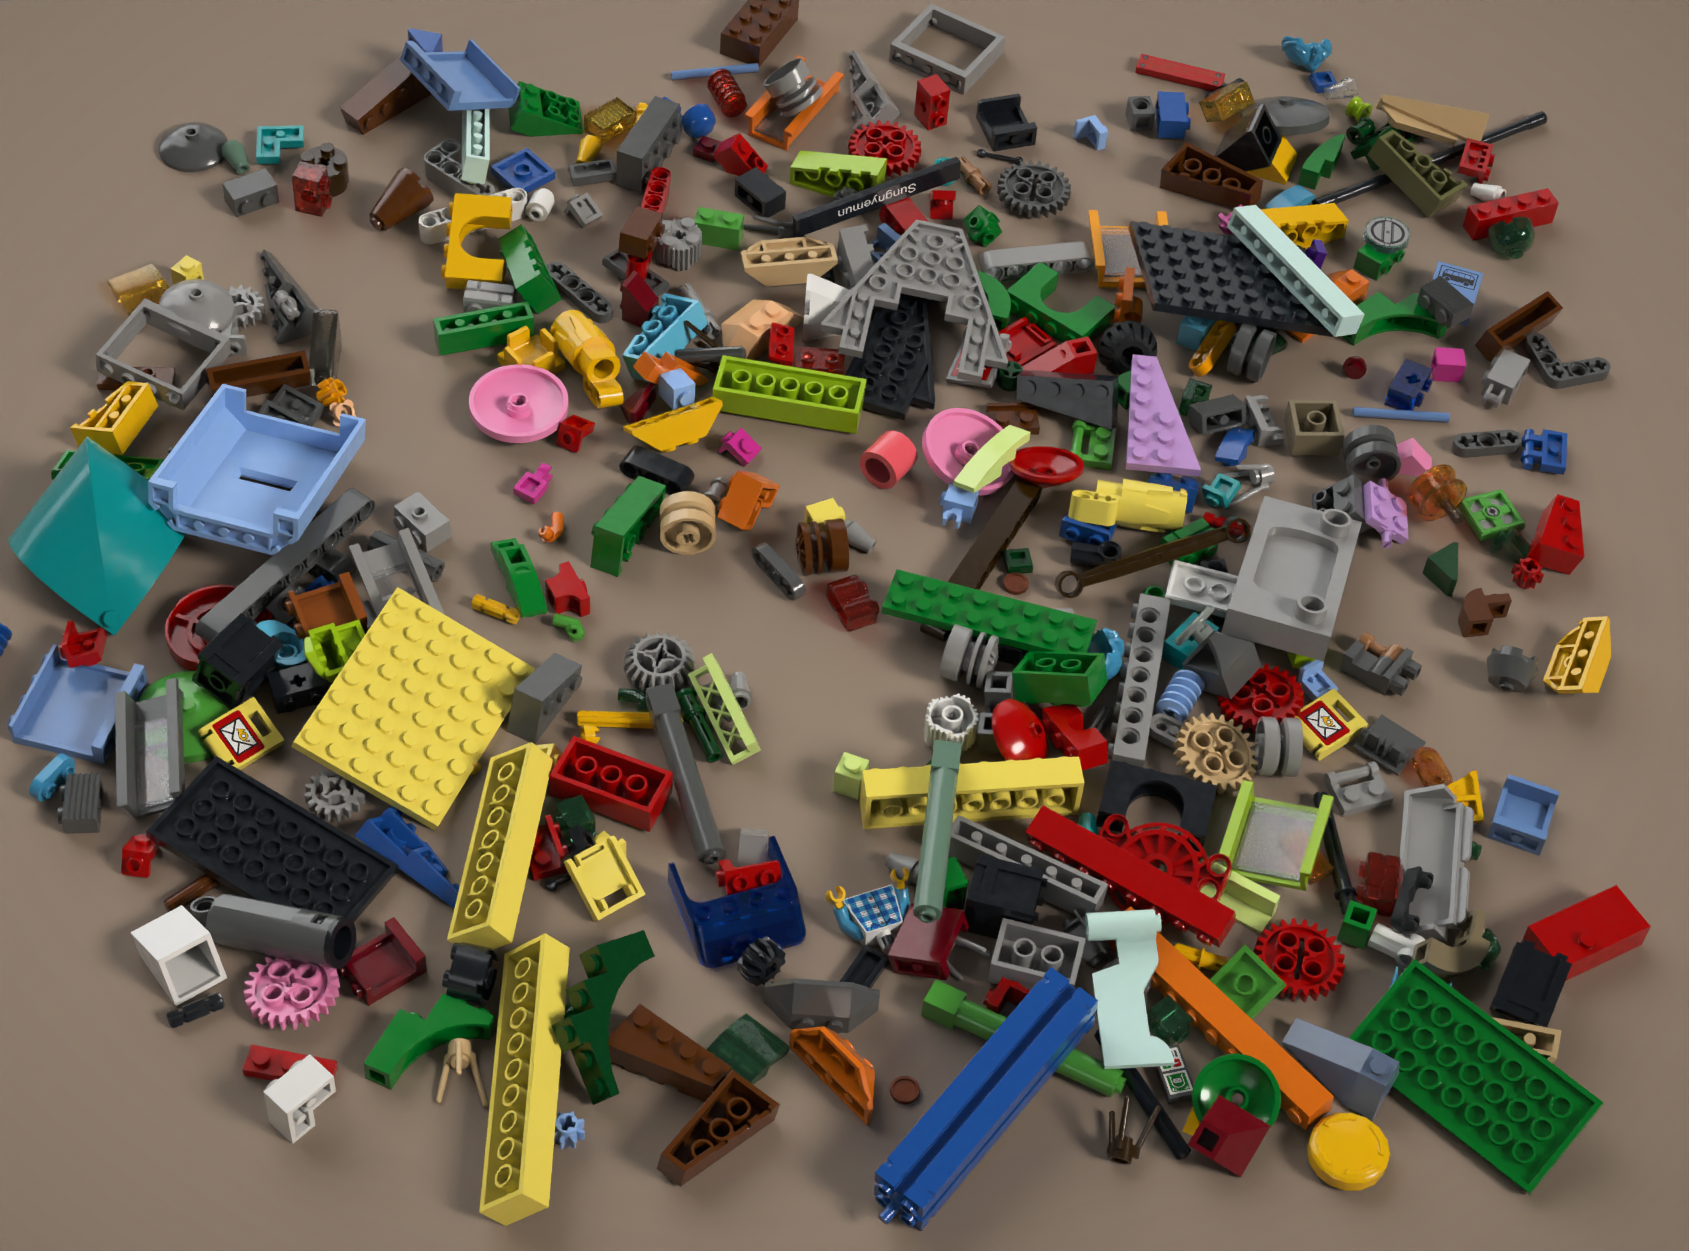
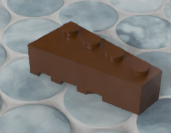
[609,1004,732,1102]
[657,1070,780,1187]

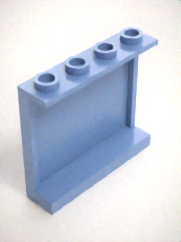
[400,39,521,111]
[7,644,148,765]

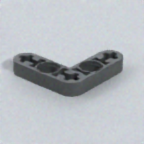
[1524,333,1611,389]

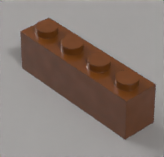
[1475,291,1563,362]
[206,350,310,398]

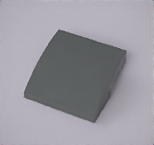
[258,384,326,427]

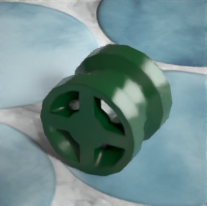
[997,361,1023,391]

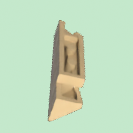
[1376,94,1489,146]

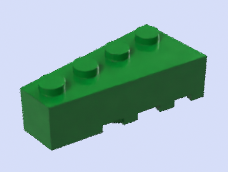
[590,476,666,577]

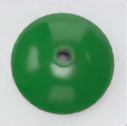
[1192,1054,1281,1128]

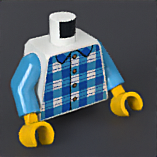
[825,867,910,954]

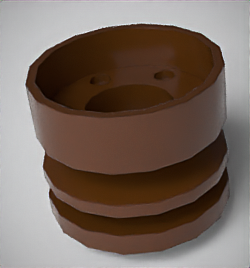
[795,518,849,576]

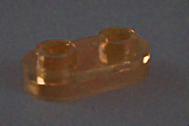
[1412,747,1453,787]

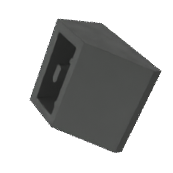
[1312,474,1372,534]

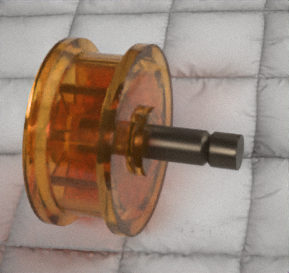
[1407,464,1467,524]

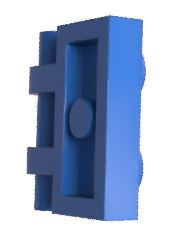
[1521,429,1567,475]

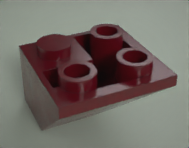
[1188,1095,1271,1177]

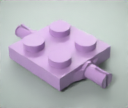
[1363,478,1409,548]

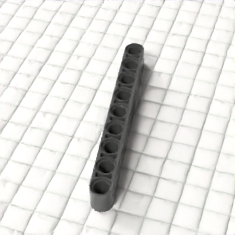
[195,488,375,643]

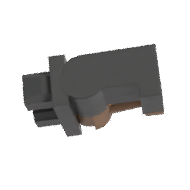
[1340,632,1422,696]

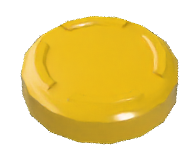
[1307,1113,1390,1191]

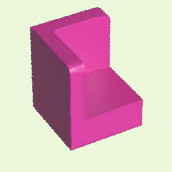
[1431,347,1466,382]

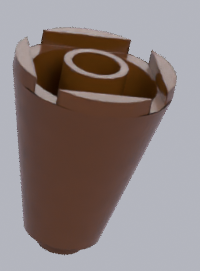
[369,168,434,231]

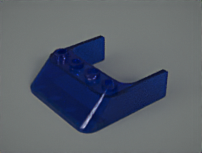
[668,835,806,968]

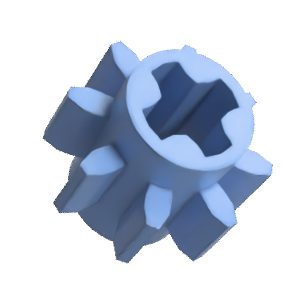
[554,1111,585,1150]

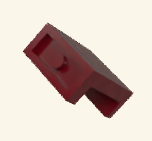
[888,903,969,980]
[337,917,427,1006]

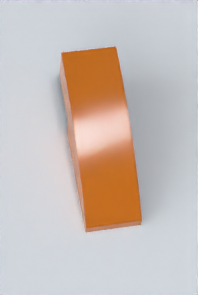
[633,351,708,386]

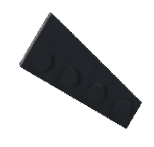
[1017,370,1119,430]

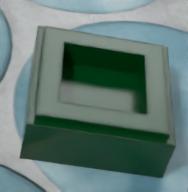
[1003,548,1033,574]

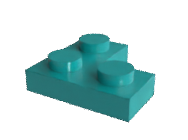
[256,125,304,164]

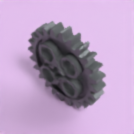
[997,160,1071,218]

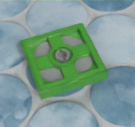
[1457,489,1526,541]

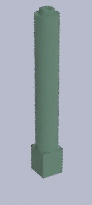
[913,740,962,923]

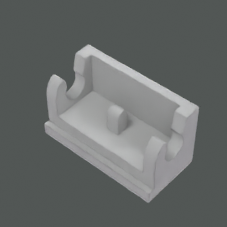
[1244,395,1284,447]

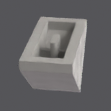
[737,828,769,867]

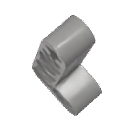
[424,139,495,196]

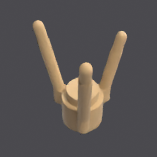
[436,1038,488,1107]

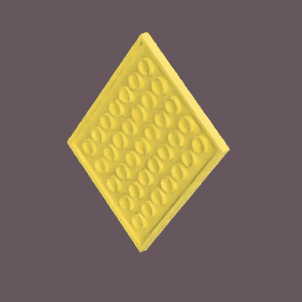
[291,587,535,831]

